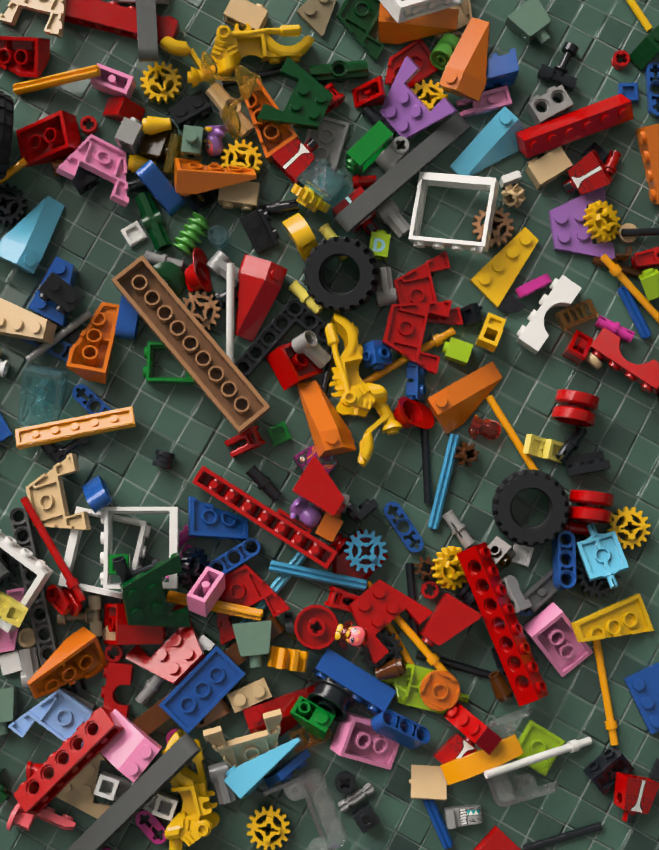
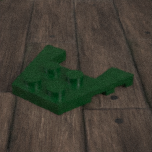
[336,0,385,62]
[257,57,333,130]
[120,552,191,627]

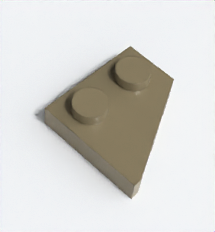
[297,0,337,39]

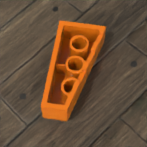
[239,73,300,163]
[635,124,659,205]

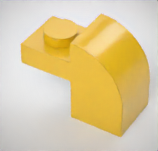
[282,213,318,262]
[475,312,506,352]

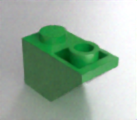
[290,695,335,741]

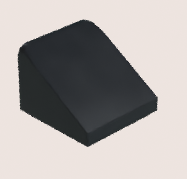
[582,142,609,162]

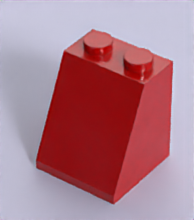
[292,455,346,518]
[419,593,482,647]
[104,603,166,645]

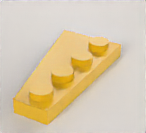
[470,227,539,308]
[571,593,654,642]

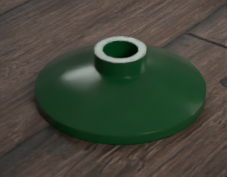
[152,262,185,297]

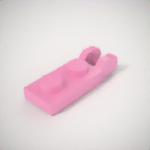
[456,85,513,118]

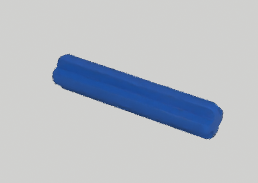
[618,286,652,340]
[422,799,454,849]

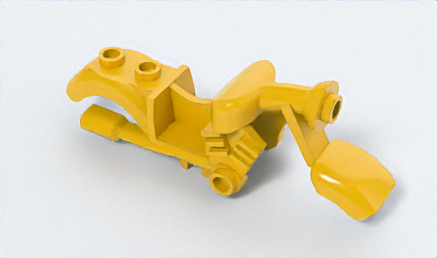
[159,23,314,88]
[324,312,403,467]
[162,728,220,850]

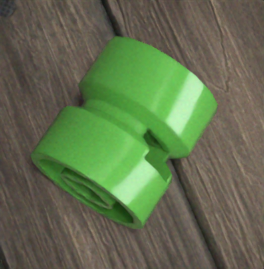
[430,33,460,71]

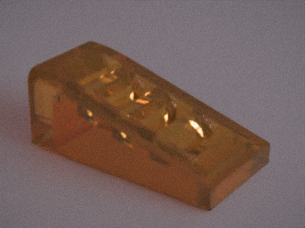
[555,298,599,332]
[288,727,333,753]

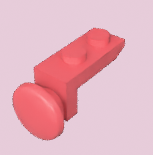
[6,803,76,832]

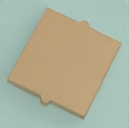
[409,765,448,801]

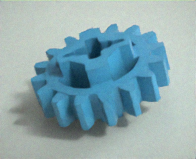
[344,529,388,573]

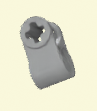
[375,136,409,172]

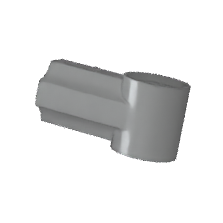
[376,199,410,239]
[206,250,239,289]
[375,267,397,307]
[291,330,331,368]
[19,647,40,690]
[208,761,236,805]

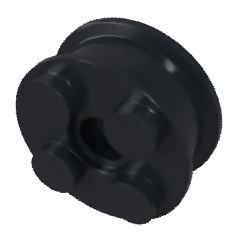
[307,677,355,722]

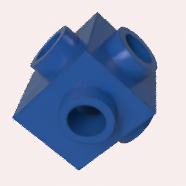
[362,340,392,371]

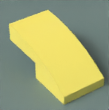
[523,434,564,463]
[0,591,29,628]

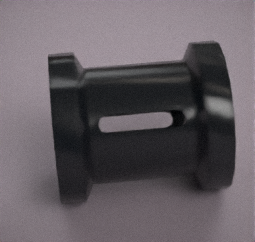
[214,289,238,309]

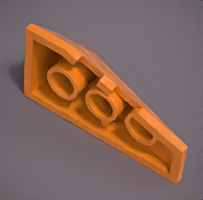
[378,2,459,44]
[439,17,490,102]
[174,158,257,196]
[66,302,120,384]
[426,361,503,435]
[297,380,356,459]
[27,626,108,699]

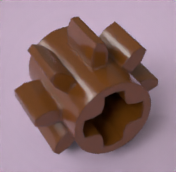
[454,442,480,467]
[413,556,435,580]

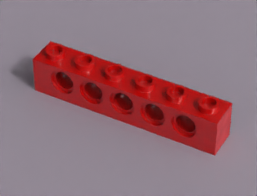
[13,707,124,815]

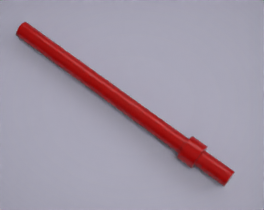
[20,496,86,603]

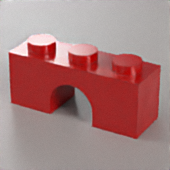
[101,662,135,719]
[443,702,502,755]

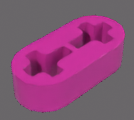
[515,273,552,299]
[135,809,166,844]

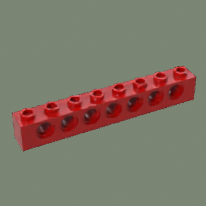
[192,466,339,570]
[457,542,549,707]

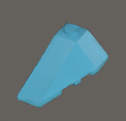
[450,106,524,176]
[0,196,65,274]
[224,737,303,799]

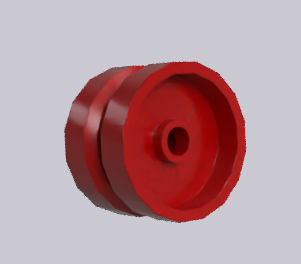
[551,389,600,427]
[568,490,614,524]
[294,605,338,649]

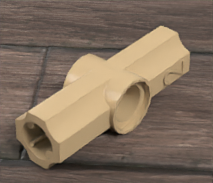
[205,82,255,138]

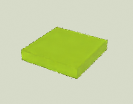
[516,720,566,776]

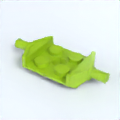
[381,663,469,714]

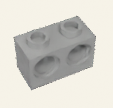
[526,85,573,125]
[114,117,144,155]

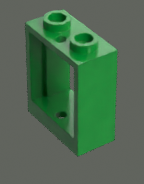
[345,120,393,176]
[143,342,195,385]

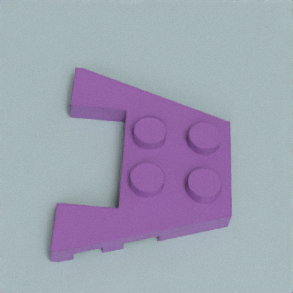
[380,56,457,139]
[548,187,615,260]

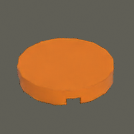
[419,670,461,711]

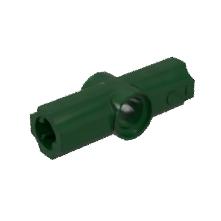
[309,60,369,83]
[134,191,172,252]

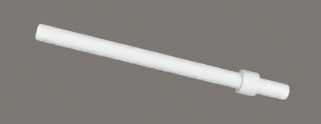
[226,263,236,364]
[484,737,592,779]

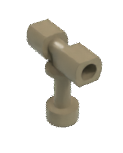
[57,595,104,636]

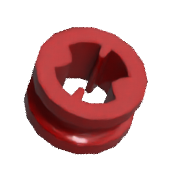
[611,50,630,70]
[80,116,98,135]
[330,533,348,551]
[421,581,439,599]
[104,645,124,662]

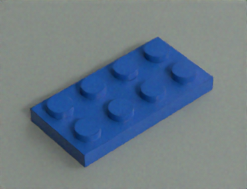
[159,645,246,734]

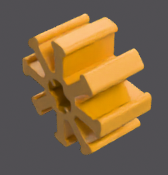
[267,645,309,673]

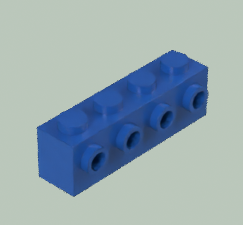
[312,648,396,715]

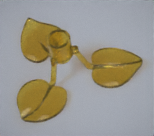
[201,51,263,140]

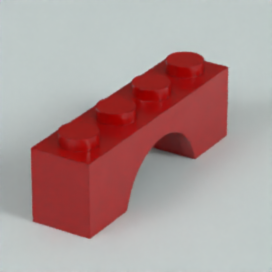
[590,327,659,394]

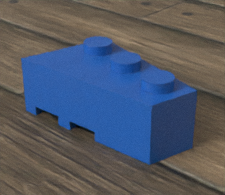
[484,48,519,91]
[28,256,77,328]

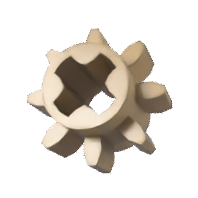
[501,183,526,208]

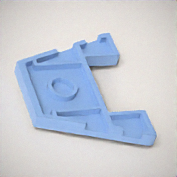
[8,688,93,763]

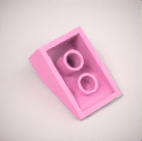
[522,602,593,677]
[95,709,163,783]
[330,711,400,770]

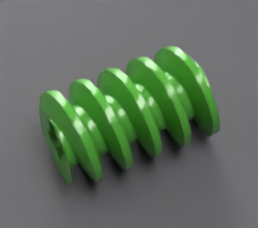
[171,212,211,256]

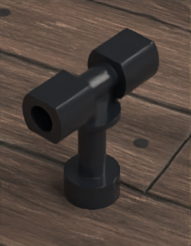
[537,42,579,92]
[40,436,91,477]
[112,556,160,588]

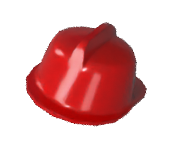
[184,248,212,292]
[393,396,435,429]

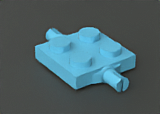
[576,523,629,589]

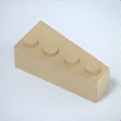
[0,298,57,344]

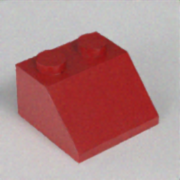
[266,342,323,391]

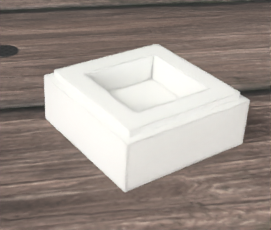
[499,170,522,189]
[121,221,147,248]
[512,542,534,567]
[0,650,22,675]

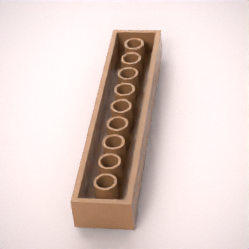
[111,255,270,436]

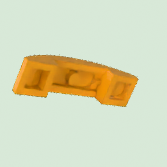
[440,734,524,785]

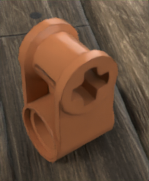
[196,698,231,728]

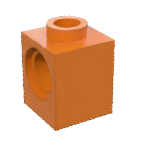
[315,513,344,543]

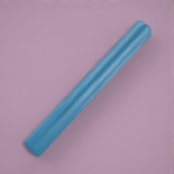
[428,434,460,530]
[269,560,367,591]

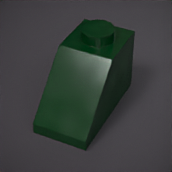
[629,25,659,71]

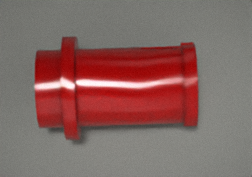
[604,150,621,177]
[352,174,377,188]
[563,519,589,536]

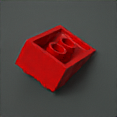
[16,110,81,167]

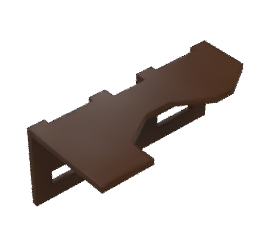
[612,246,632,264]

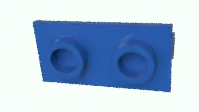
[406,361,427,401]

